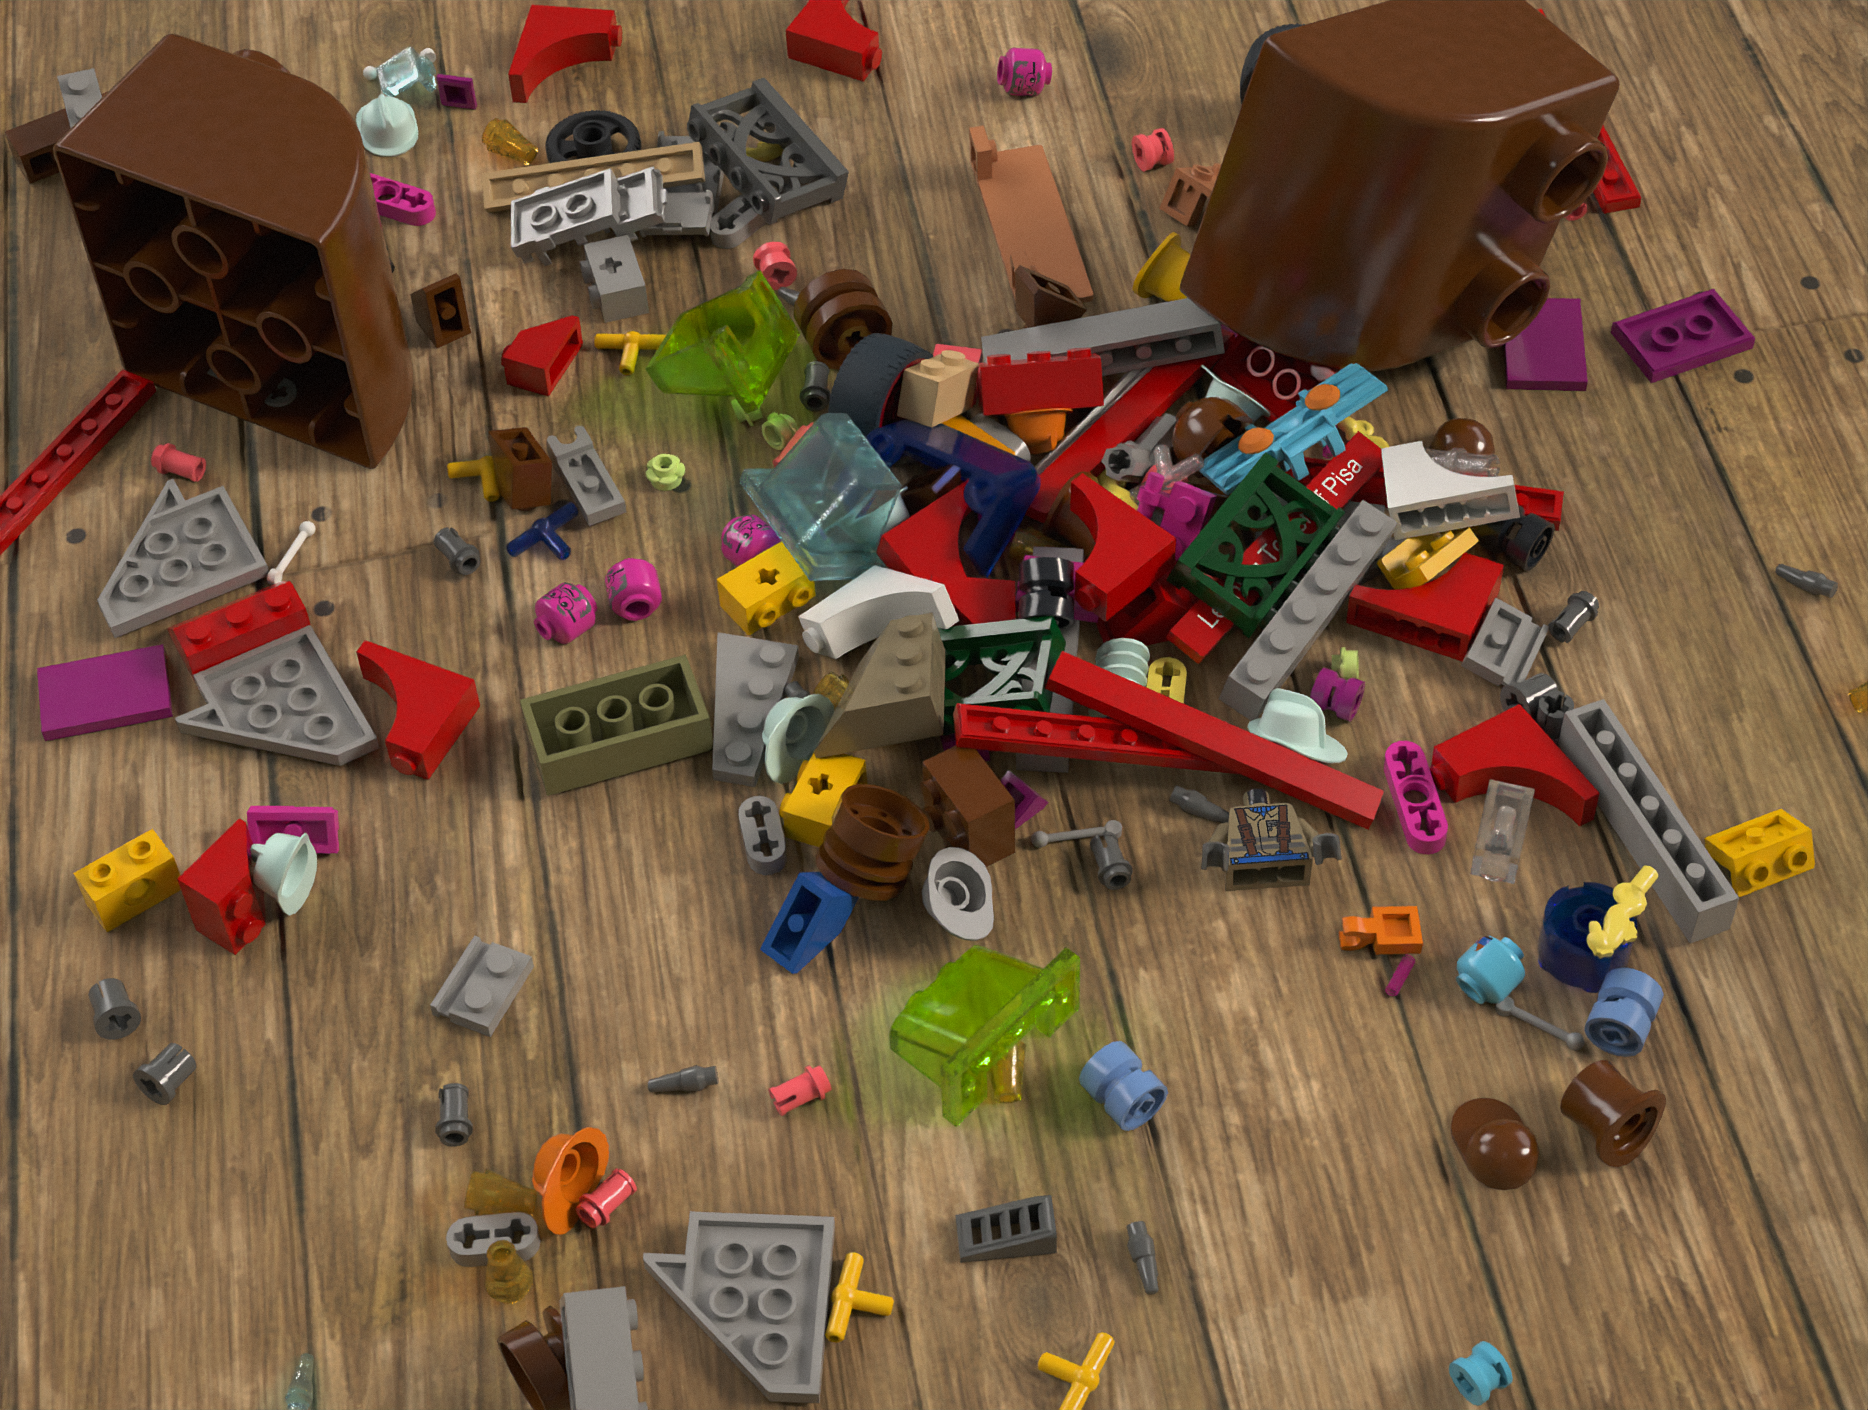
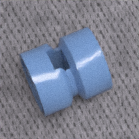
[1584,967,1664,1057]
[1079,1041,1168,1131]

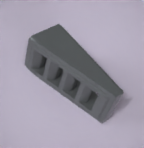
[955,1195,1057,1263]

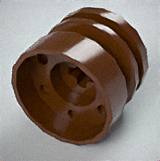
[816,784,930,901]
[497,1306,571,1410]

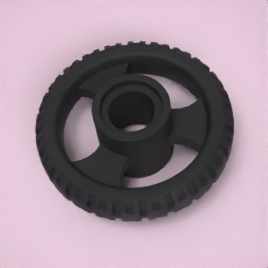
[545,110,641,163]

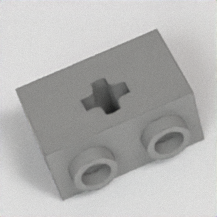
[580,235,649,323]

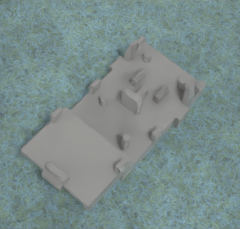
[640,130,726,237]
[511,166,668,266]

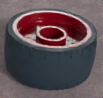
[828,333,934,461]

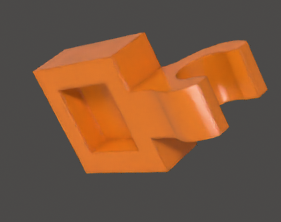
[1339,906,1423,955]

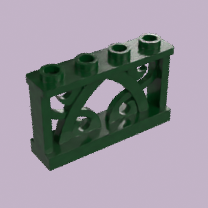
[1166,452,1345,638]
[938,615,1066,735]

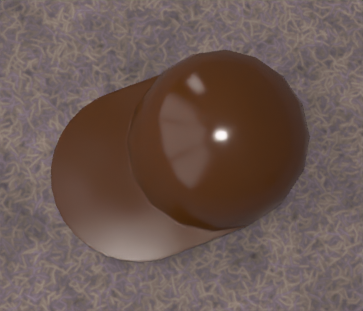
[1451,1098,1539,1190]

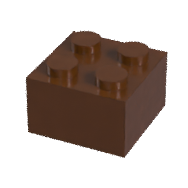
[920,745,1015,867]

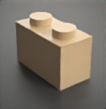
[897,350,979,428]

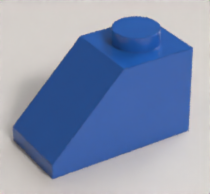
[760,872,859,974]

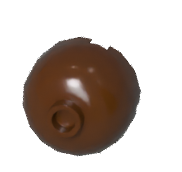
[1172,396,1252,478]

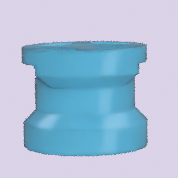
[1449,1341,1513,1406]

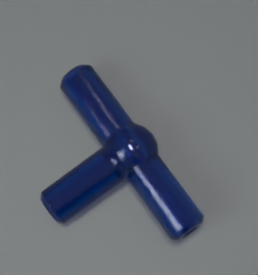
[506,502,579,560]

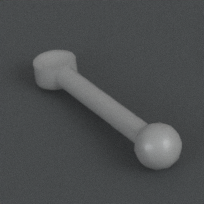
[1031,820,1122,848]
[1495,996,1585,1051]

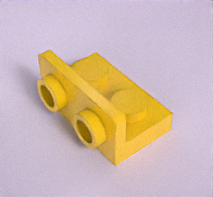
[1377,527,1479,589]
[1704,809,1815,897]

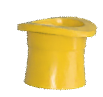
[1132,232,1190,302]

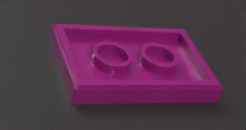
[1611,289,1756,383]
[1504,298,1588,391]
[37,644,173,741]

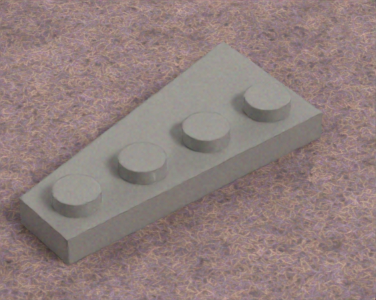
[712,632,800,787]

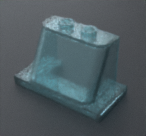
[739,413,902,581]

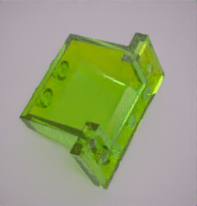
[645,270,801,414]
[889,945,1080,1127]

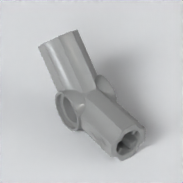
[1101,413,1177,485]

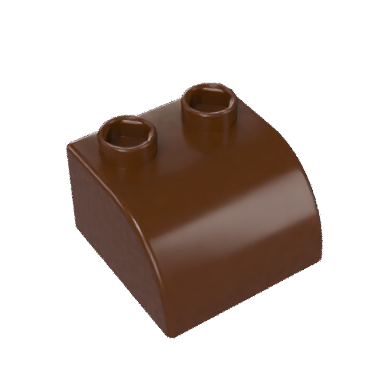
[1179,0,1620,371]
[53,33,413,469]

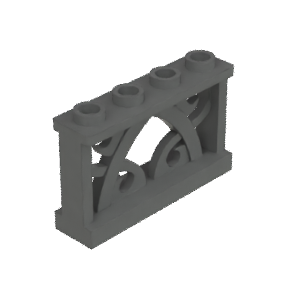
[687,78,849,225]

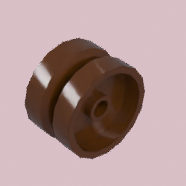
[793,269,893,370]

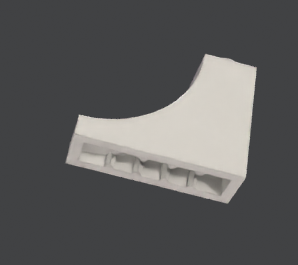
[1381,441,1520,540]
[798,565,959,659]

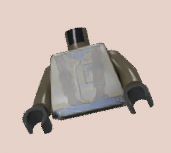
[1201,789,1342,891]

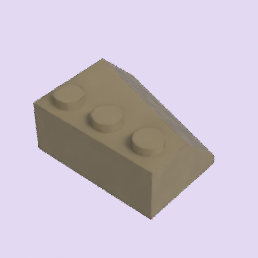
[814,612,945,758]

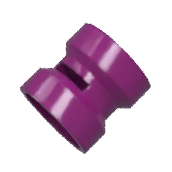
[1310,667,1365,722]

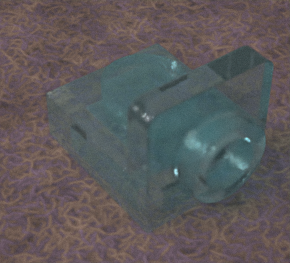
[376,46,437,97]

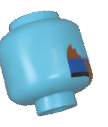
[1456,936,1525,1004]

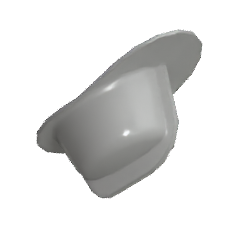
[922,847,994,941]

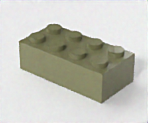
[520,654,713,796]

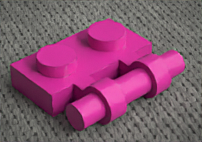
[1137,472,1217,562]

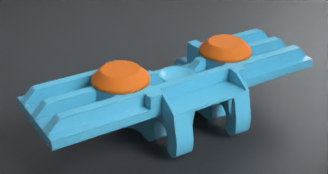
[1197,363,1388,495]

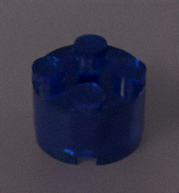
[1538,882,1638,993]

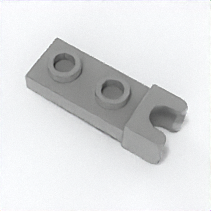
[546,425,627,526]

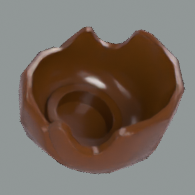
[1428,418,1495,474]

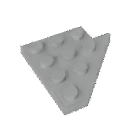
[97,479,269,638]
[175,625,380,766]
[643,1211,835,1403]

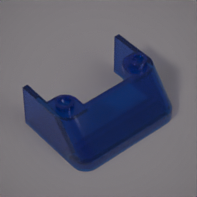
[834,418,1041,578]

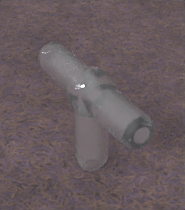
[1130,445,1204,504]

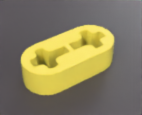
[1147,657,1187,704]

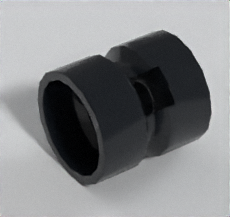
[1476,505,1555,571]
[1019,557,1075,630]

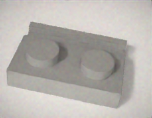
[1461,597,1549,686]
[430,935,534,1037]

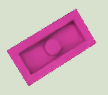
[247,806,339,853]

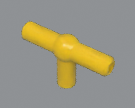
[594,331,672,375]
[447,456,500,502]
[825,1252,894,1343]
[1038,1332,1115,1410]

